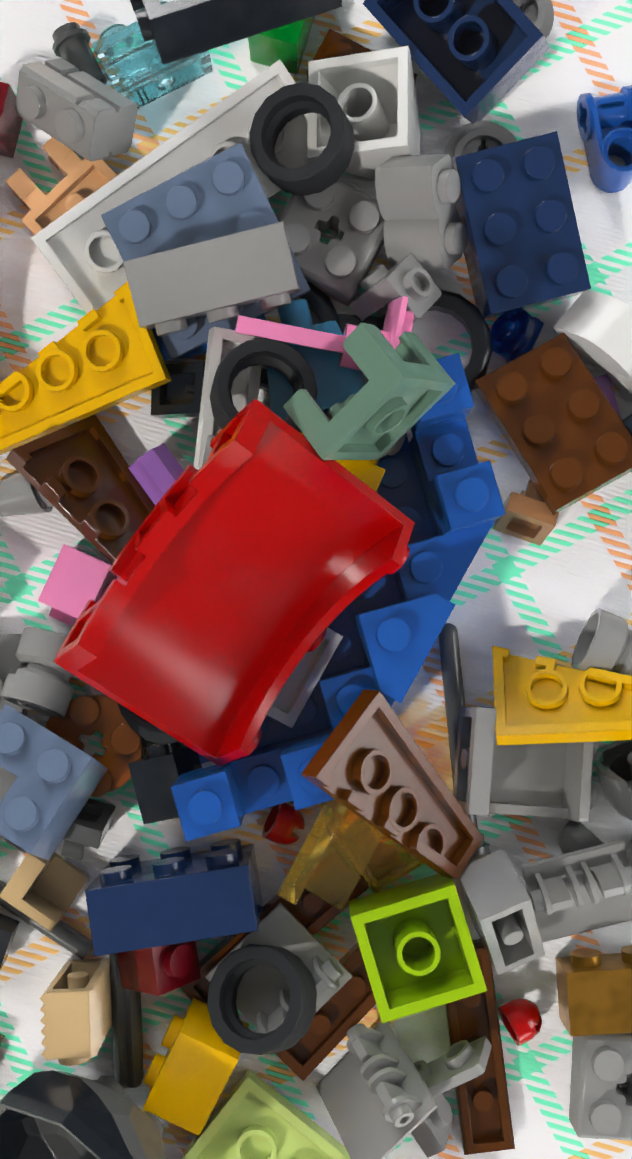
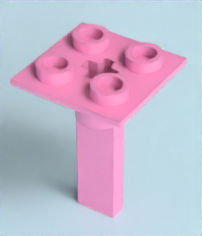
[235,296,414,371]

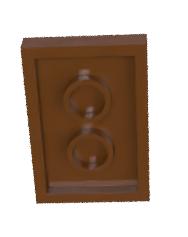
[474,333,632,515]

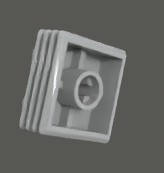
[278,180,384,306]
[569,1033,632,1141]

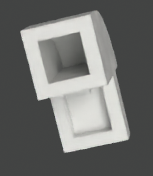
[553,290,632,403]

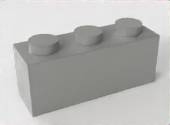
[123,221,300,336]

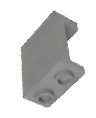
[453,706,599,823]

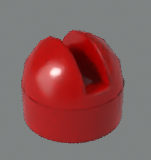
[262,803,305,845]
[498,998,542,1046]

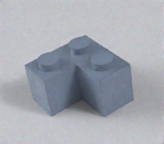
[0,704,108,860]

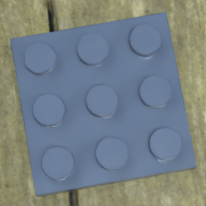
[101,142,311,359]

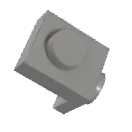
[349,253,441,322]

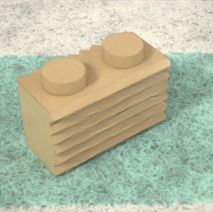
[39,958,112,1066]

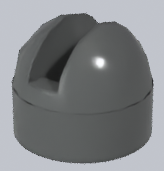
[558,820,604,854]

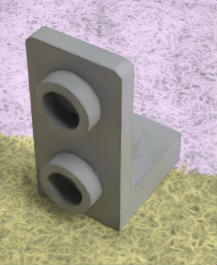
[411,1036,492,1158]

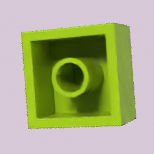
[348,874,487,1023]

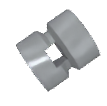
[571,608,632,676]
[0,627,76,718]

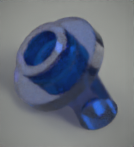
[491,308,544,364]

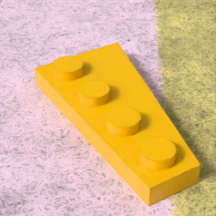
[0,281,172,455]

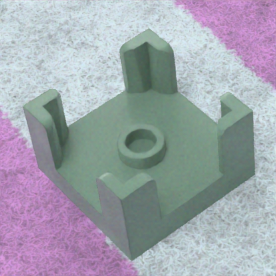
[283,322,455,460]

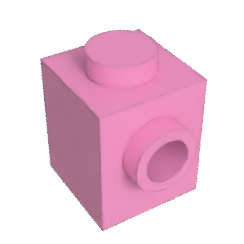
[38,544,116,626]

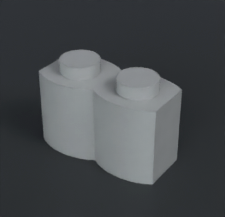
[375,154,467,270]

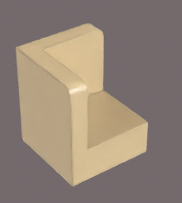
[0,852,88,931]

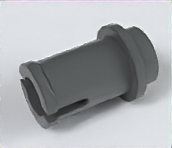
[52,22,107,85]

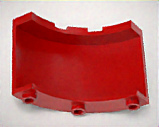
[53,398,415,766]

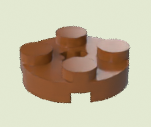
[45,694,145,797]

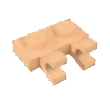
[5,137,117,235]

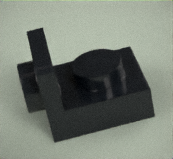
[151,361,205,419]

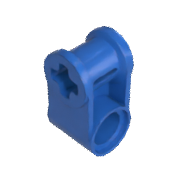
[577,85,632,193]

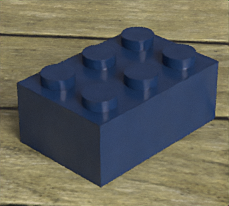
[362,0,551,124]
[452,131,591,319]
[85,838,263,956]

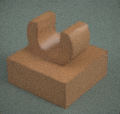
[493,479,559,546]

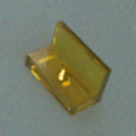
[277,799,384,911]

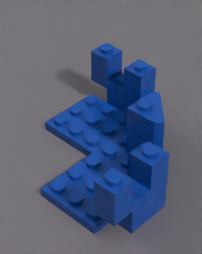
[171,353,506,842]

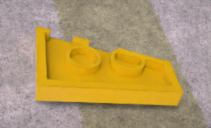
[492,645,632,746]

